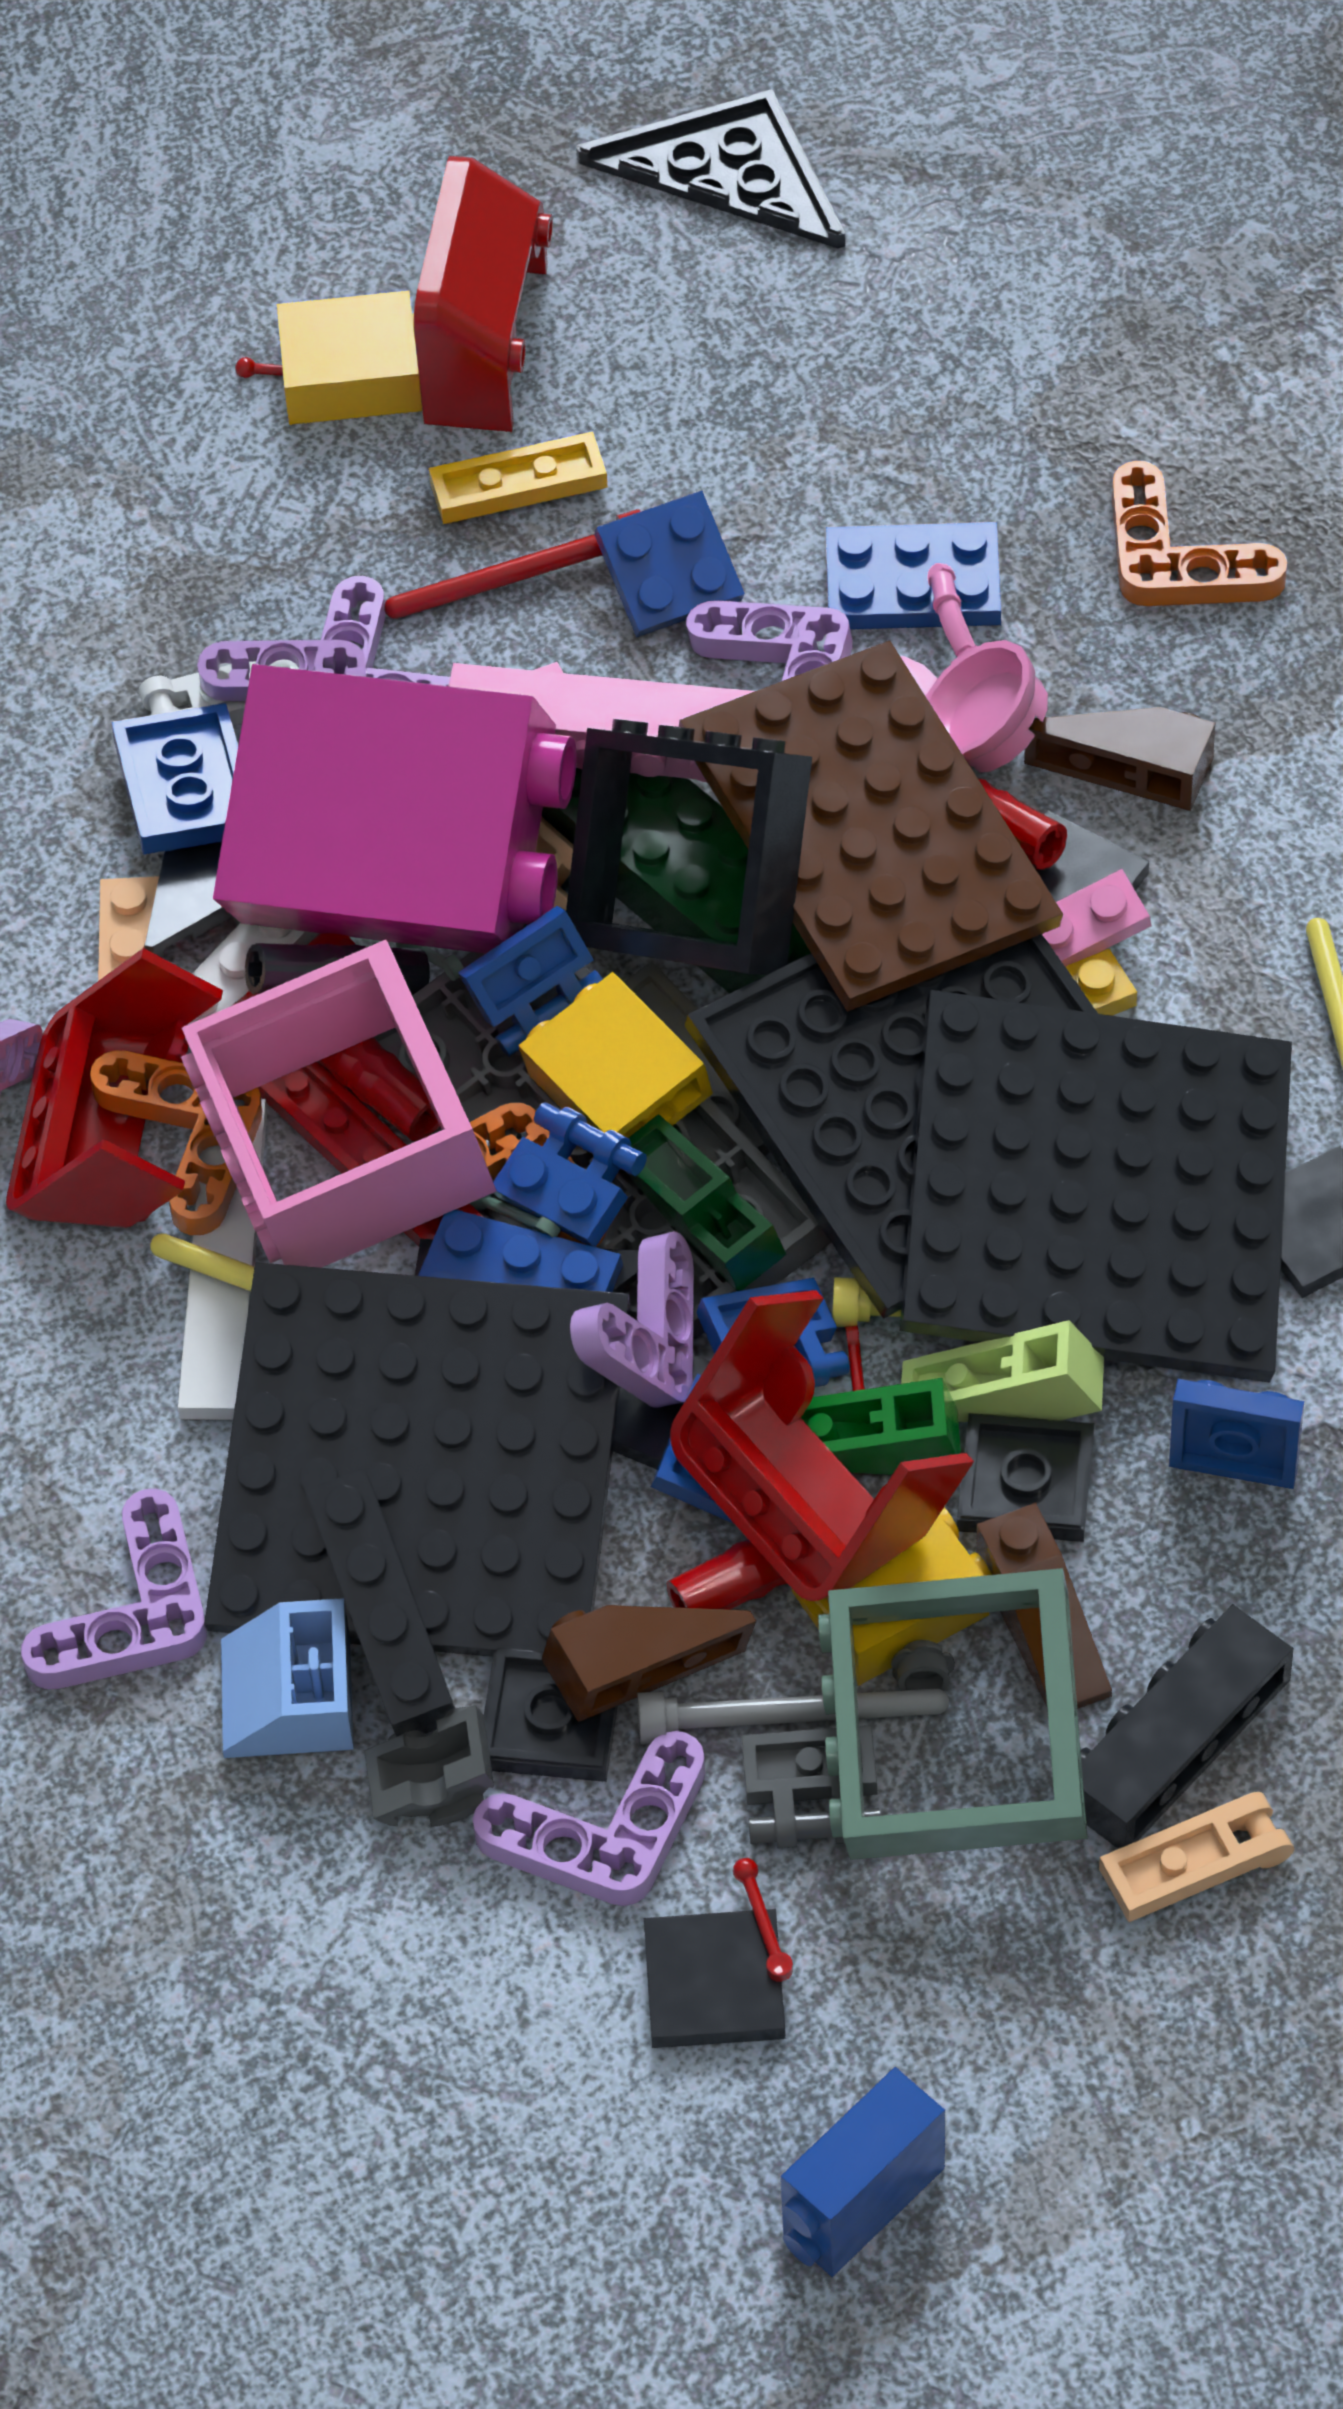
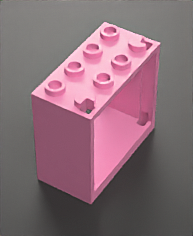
[181,939,497,1268]

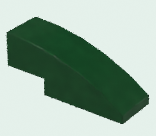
[625,1114,787,1291]

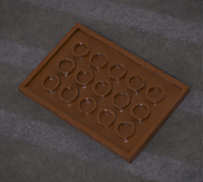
[679,640,1063,1012]

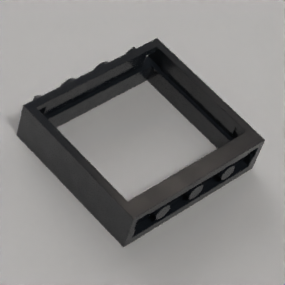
[566,718,812,975]

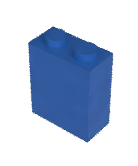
[780,2067,945,2277]

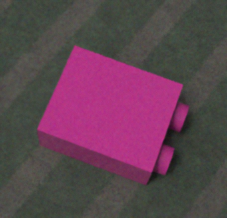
[213,664,576,954]

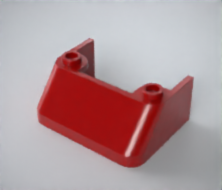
[414,155,553,432]
[6,948,223,1228]
[670,1290,974,1601]

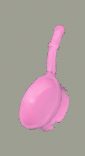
[926,563,1048,773]

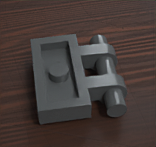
[741,1725,880,1849]

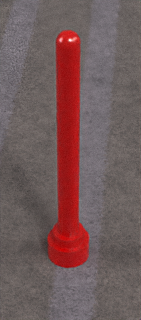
[384,509,641,619]

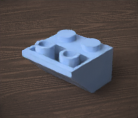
[221,1598,354,1758]

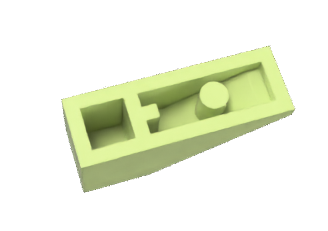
[901,1320,1104,1422]

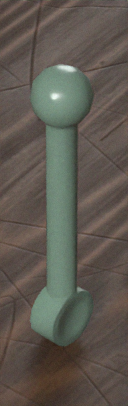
[396,943,464,981]
[469,1194,561,1238]

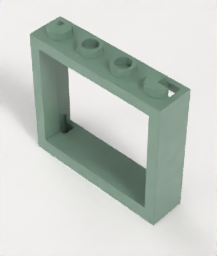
[818,1568,1088,1860]

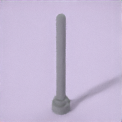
[637,1689,949,1745]

